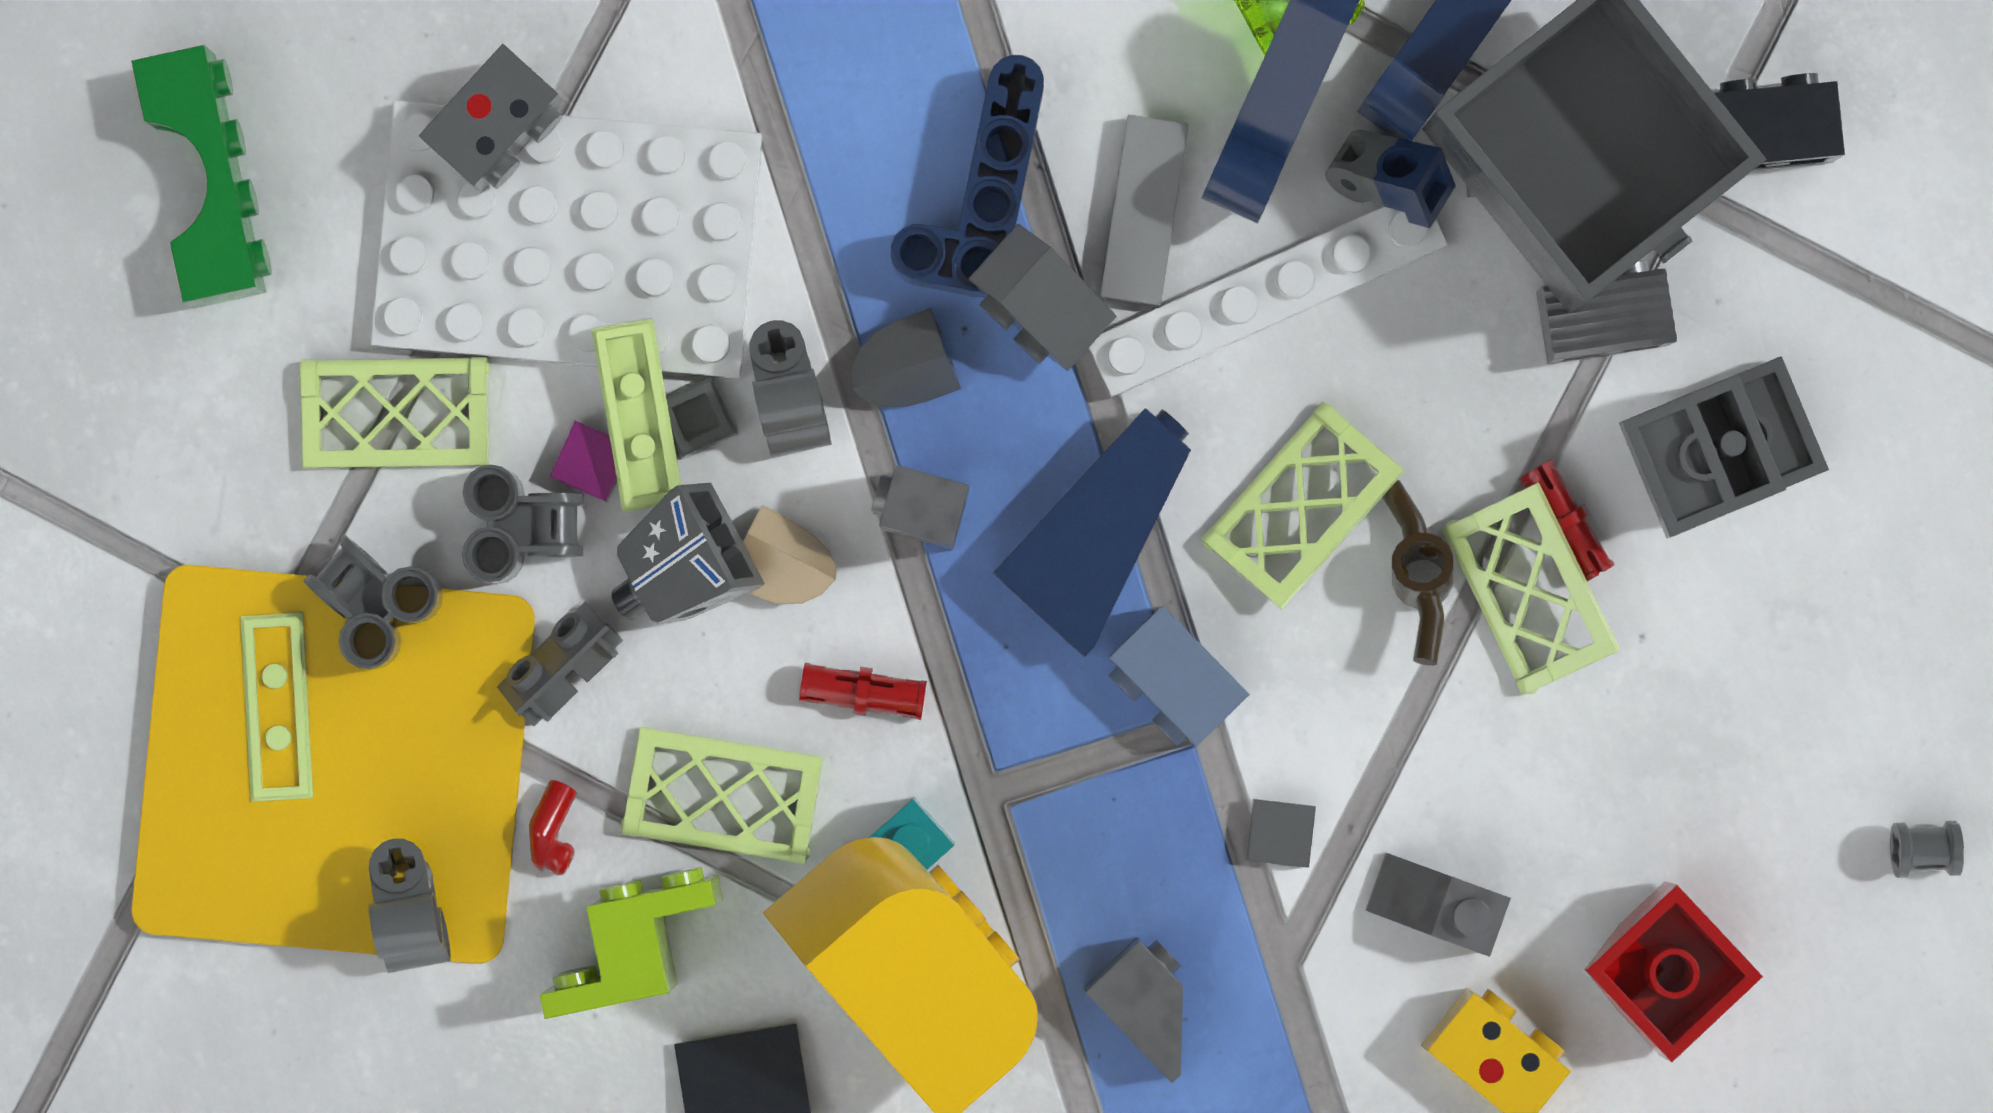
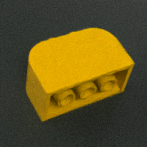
[763,837,1038,1113]

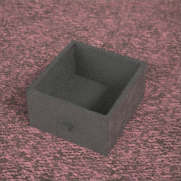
[1422,0,1767,313]

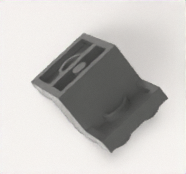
[1619,356,1829,538]

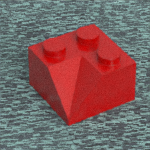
[1584,881,1763,1062]

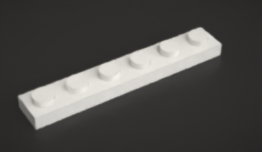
[1088,207,1448,398]

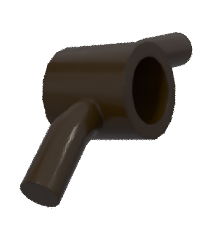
[1382,480,1453,666]

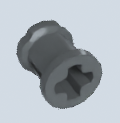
[1890,821,1964,878]

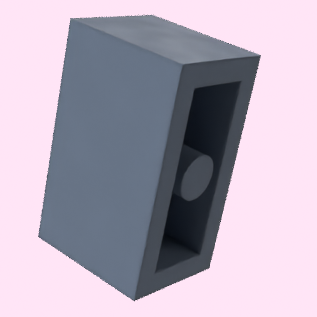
[1108,605,1250,747]

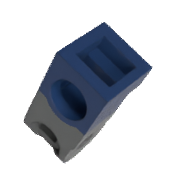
[1325,130,1456,228]

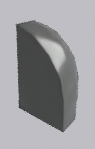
[851,308,961,407]

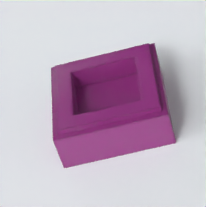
[550,420,617,503]

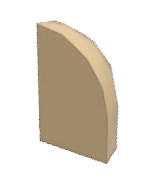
[743,505,837,604]

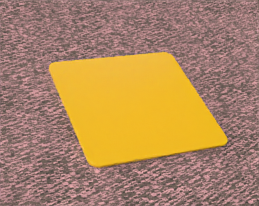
[131,565,535,964]

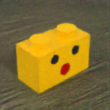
[1421,988,1571,1113]

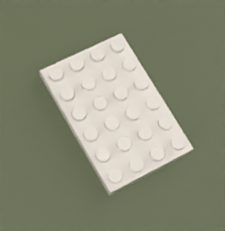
[371,100,763,380]

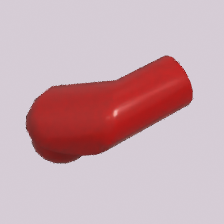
[529,780,577,876]

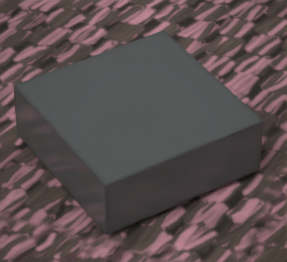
[666,377,738,459]
[1246,799,1316,868]

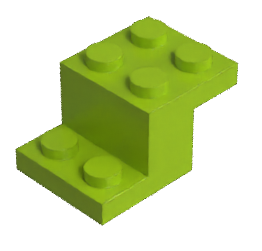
[540,867,723,1019]

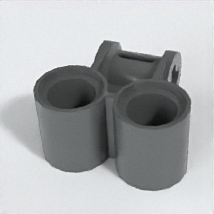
[749,320,832,458]
[462,464,584,584]
[303,535,443,669]
[369,839,451,973]

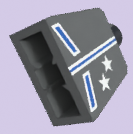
[611,482,765,624]

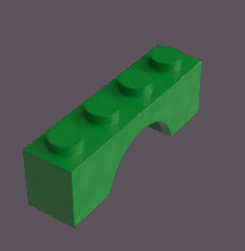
[131,45,272,308]

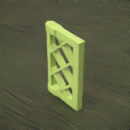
[299,357,490,468]
[1200,401,1404,610]
[1441,482,1620,695]
[621,727,823,865]

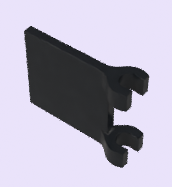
[674,1024,811,1113]

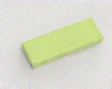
[591,318,681,512]
[240,613,313,802]

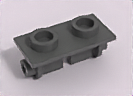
[497,601,623,726]

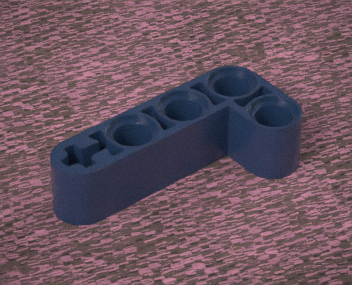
[1201,0,1359,224]
[1357,0,1511,141]
[891,55,1044,297]

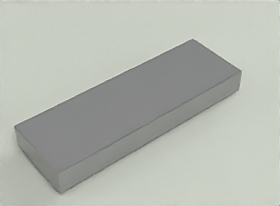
[1099,114,1189,308]

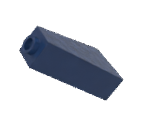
[993,408,1191,657]

